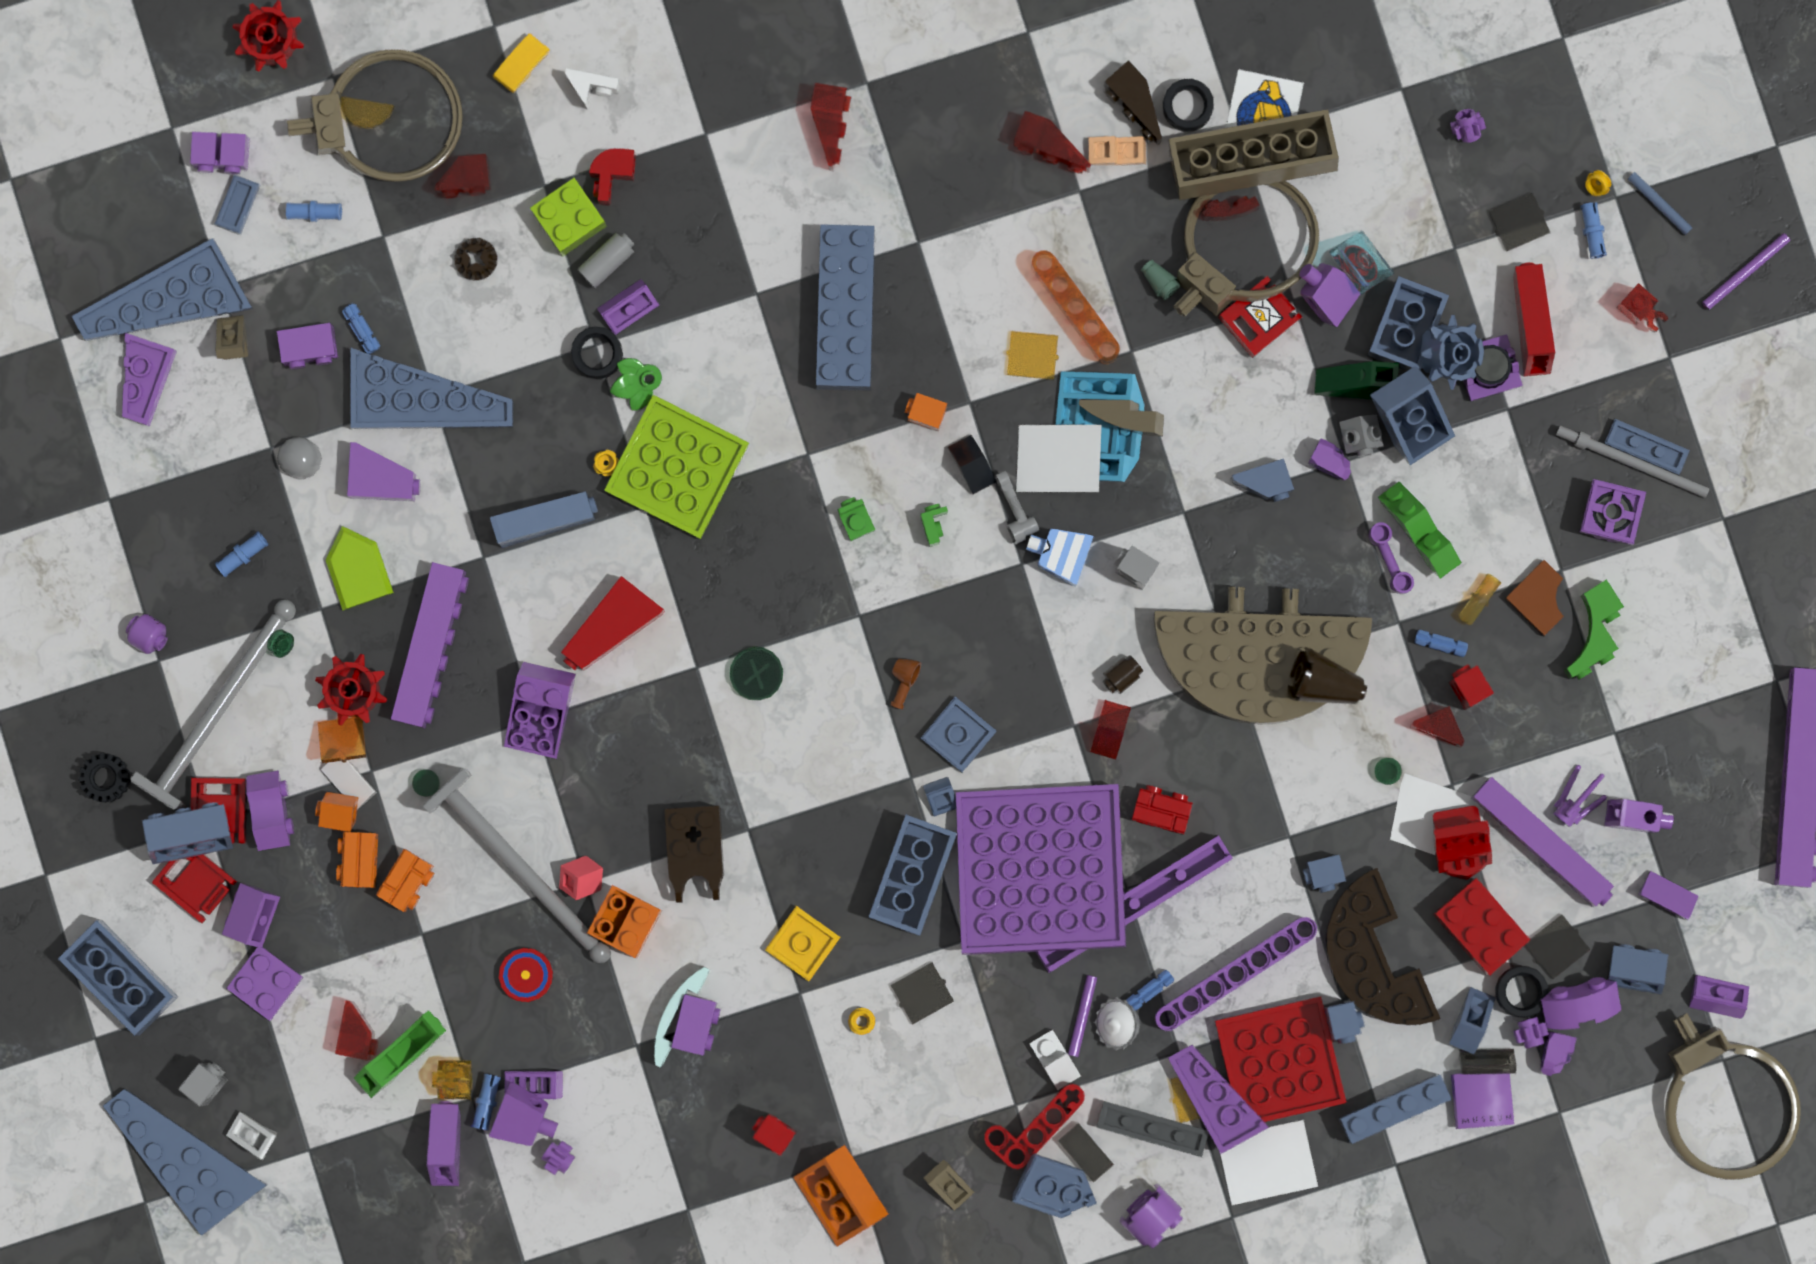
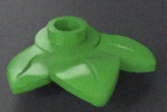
[610,358,662,411]

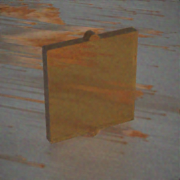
[318,717,366,763]

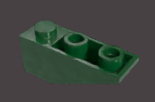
[1314,361,1399,399]

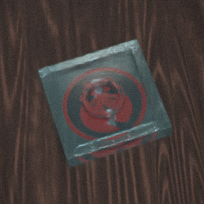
[1329,231,1394,295]

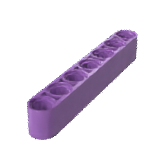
[1155,917,1317,1031]

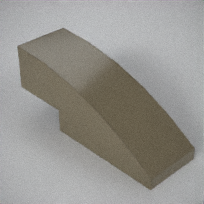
[1079,400,1164,437]

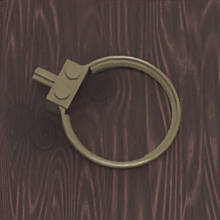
[287,49,462,182]
[1173,181,1319,317]
[1665,1013,1801,1180]

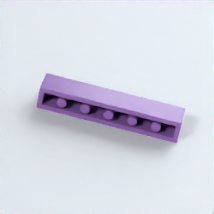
[391,562,469,729]

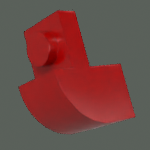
[589,148,636,205]

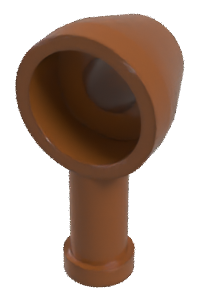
[890,659,921,710]

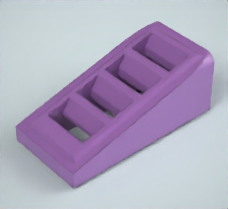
[505,1071,563,1099]

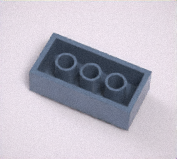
[869,815,957,936]
[58,920,178,1036]

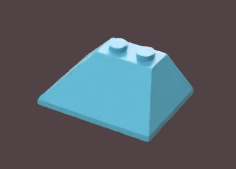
[1055,371,1145,482]

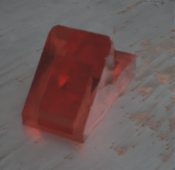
[1090,700,1131,760]

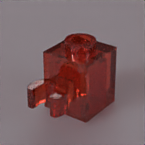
[1616,283,1668,333]

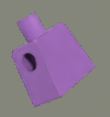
[1299,263,1366,327]
[1604,799,1674,833]
[489,1082,558,1146]

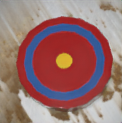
[499,948,553,1002]

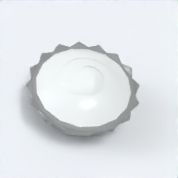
[1095,997,1140,1051]

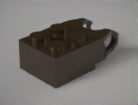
[665,806,724,903]

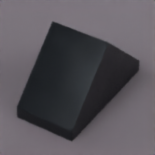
[948,435,997,495]

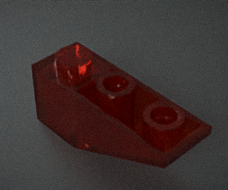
[810,83,851,171]
[1014,111,1091,174]

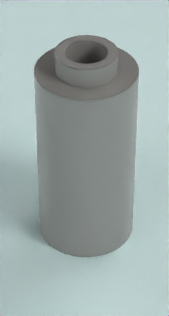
[577,233,635,289]

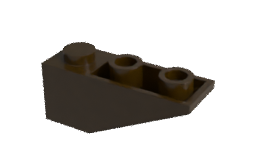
[1104,60,1162,145]

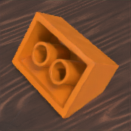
[793,1145,888,1246]

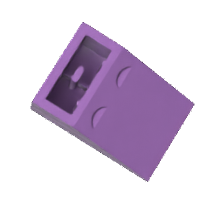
[504,662,576,759]

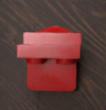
[1433,806,1492,880]

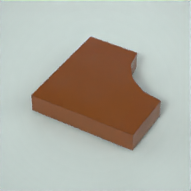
[1505,560,1564,636]

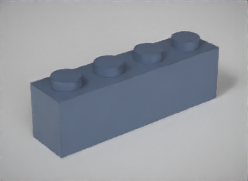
[1338,1074,1452,1144]

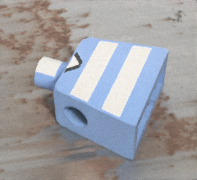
[1026,529,1094,587]

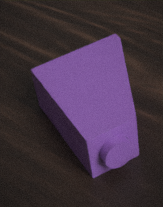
[347,442,421,502]
[427,1101,461,1186]

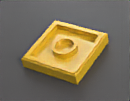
[765,906,841,981]

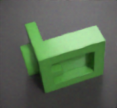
[837,497,876,541]
[920,504,948,547]

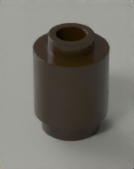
[1102,655,1144,694]

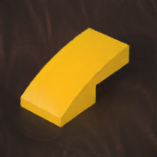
[493,33,550,93]

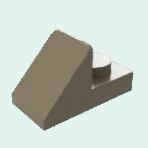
[215,315,248,360]
[924,1159,974,1211]

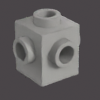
[1340,415,1383,457]

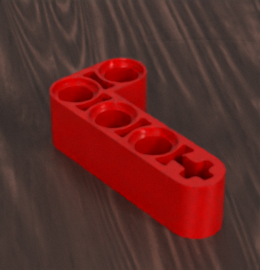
[984,1084,1085,1169]

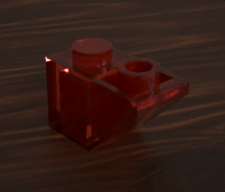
[435,154,492,199]

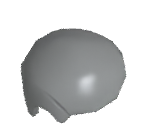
[277,436,322,479]

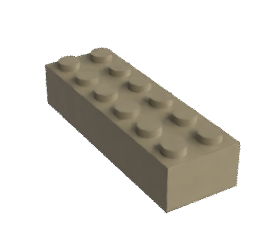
[1169,109,1339,200]

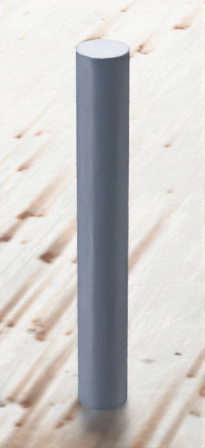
[1627,172,1692,235]

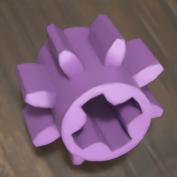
[1450,109,1486,143]
[1513,1017,1549,1049]
[541,1141,575,1175]

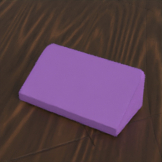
[597,279,659,335]
[1638,871,1699,920]
[1689,975,1749,1019]

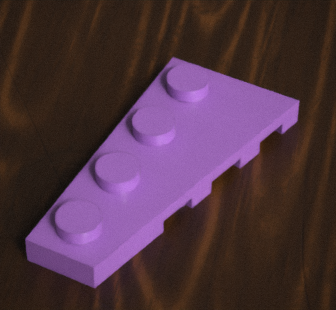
[1168,1045,1269,1154]

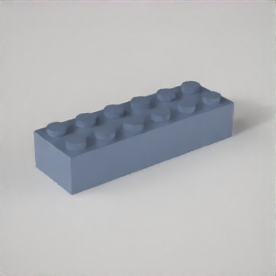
[816,224,875,391]

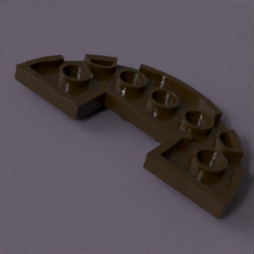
[1326,868,1441,1025]

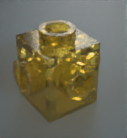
[432,1060,473,1099]

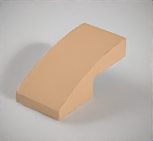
[1088,136,1146,165]

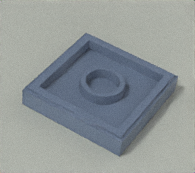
[921,697,997,773]

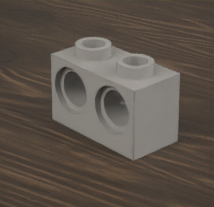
[1114,546,1159,590]
[179,1062,228,1106]

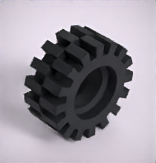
[79,753,131,803]

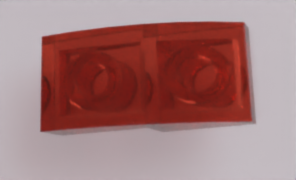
[1201,196,1260,221]

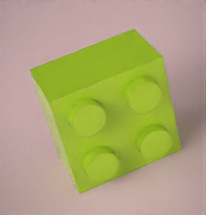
[530,178,607,256]

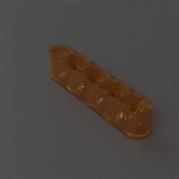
[1032,250,1120,364]

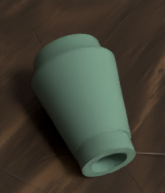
[1141,260,1180,300]

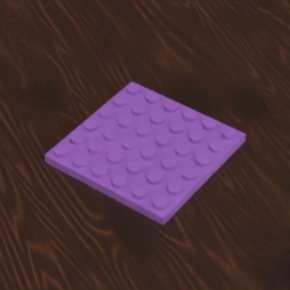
[956,784,1126,955]

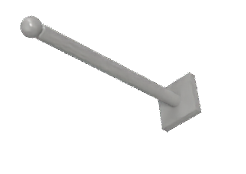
[131,599,296,812]
[423,769,611,964]

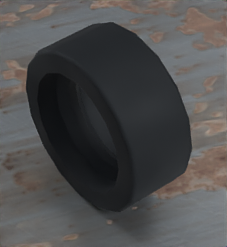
[1163,78,1214,132]
[571,326,623,380]
[1495,966,1549,1017]

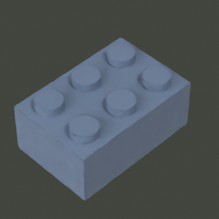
[1367,276,1449,371]
[1370,366,1455,465]
[142,803,233,864]

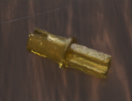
[1459,574,1501,625]

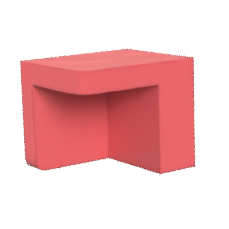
[559,856,603,900]

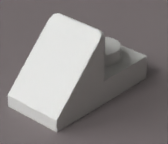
[565,68,620,109]
[1029,1030,1080,1090]
[226,1112,277,1159]

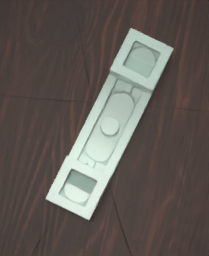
[655,967,710,1067]

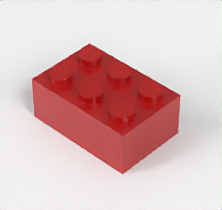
[1433,878,1531,976]

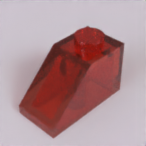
[335,1000,378,1060]

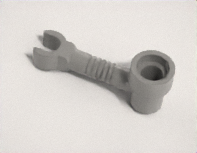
[995,471,1039,544]

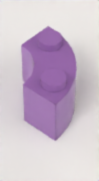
[246,770,294,851]
[1541,977,1621,1030]

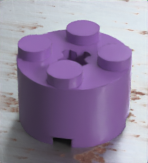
[1119,1184,1183,1248]

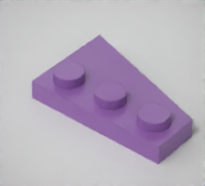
[122,333,177,427]

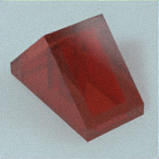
[1410,706,1465,748]

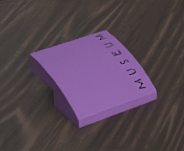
[1451,1070,1514,1129]

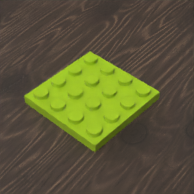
[604,395,750,540]

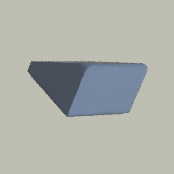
[923,777,956,817]

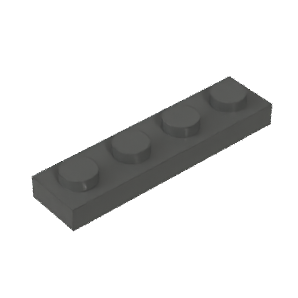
[1096,1101,1209,1157]

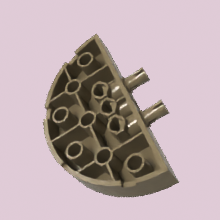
[1154,587,1372,725]

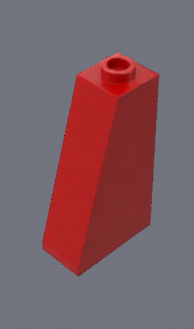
[1513,262,1555,377]
[561,576,665,671]

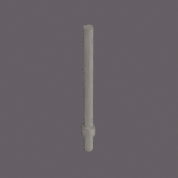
[1556,425,1709,498]

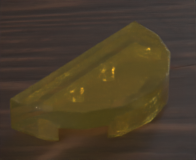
[341,96,394,129]

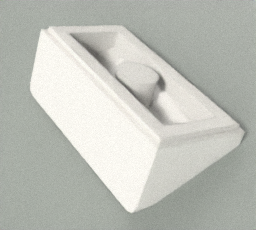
[321,751,377,810]

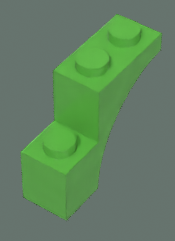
[1378,481,1462,579]
[1564,579,1624,680]
[354,1010,446,1098]

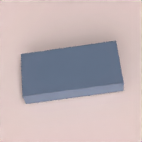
[215,175,260,235]

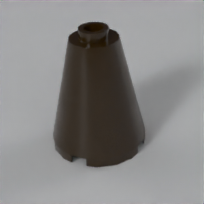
[1288,647,1367,704]

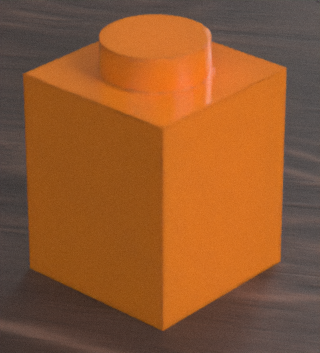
[905,393,947,432]
[315,792,358,832]

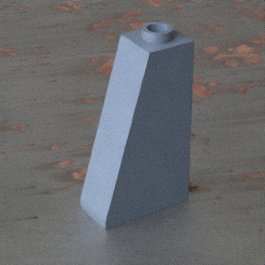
[490,492,598,548]

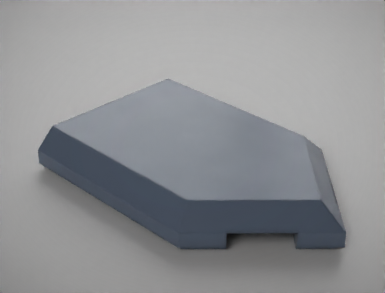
[1012,1154,1097,1218]

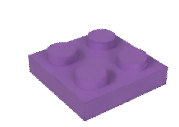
[226,947,304,1021]

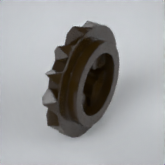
[454,237,498,281]

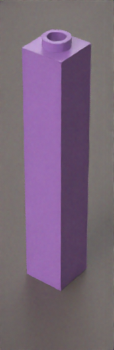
[1471,777,1614,907]

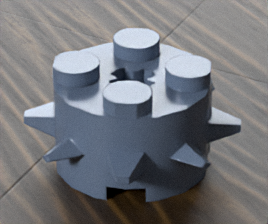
[1420,315,1484,390]

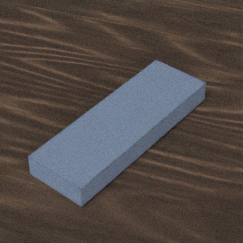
[1604,419,1690,475]

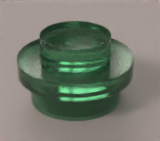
[1374,758,1402,785]

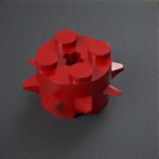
[233,1,304,71]
[315,654,387,726]

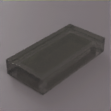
[1459,1049,1517,1075]
[1058,1123,1114,1182]

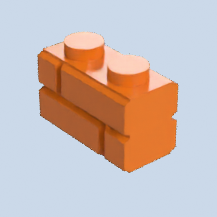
[336,832,378,888]
[376,849,435,912]

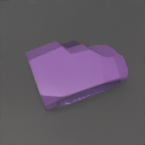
[1308,438,1351,481]
[1540,1032,1576,1076]

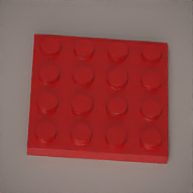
[1215,996,1346,1122]

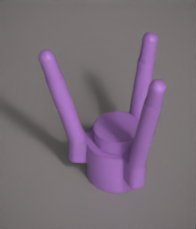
[1553,765,1607,827]

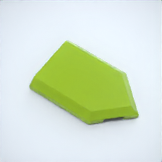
[325,526,394,611]

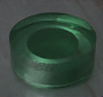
[267,629,294,658]
[412,770,440,797]

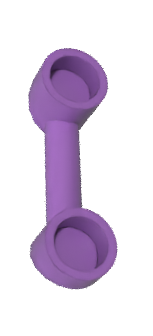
[1368,522,1414,594]

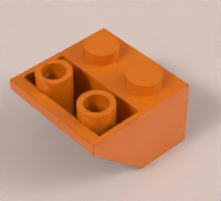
[587,885,662,959]

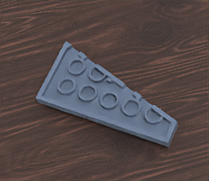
[72,238,253,341]
[351,348,513,429]
[103,1089,267,1236]

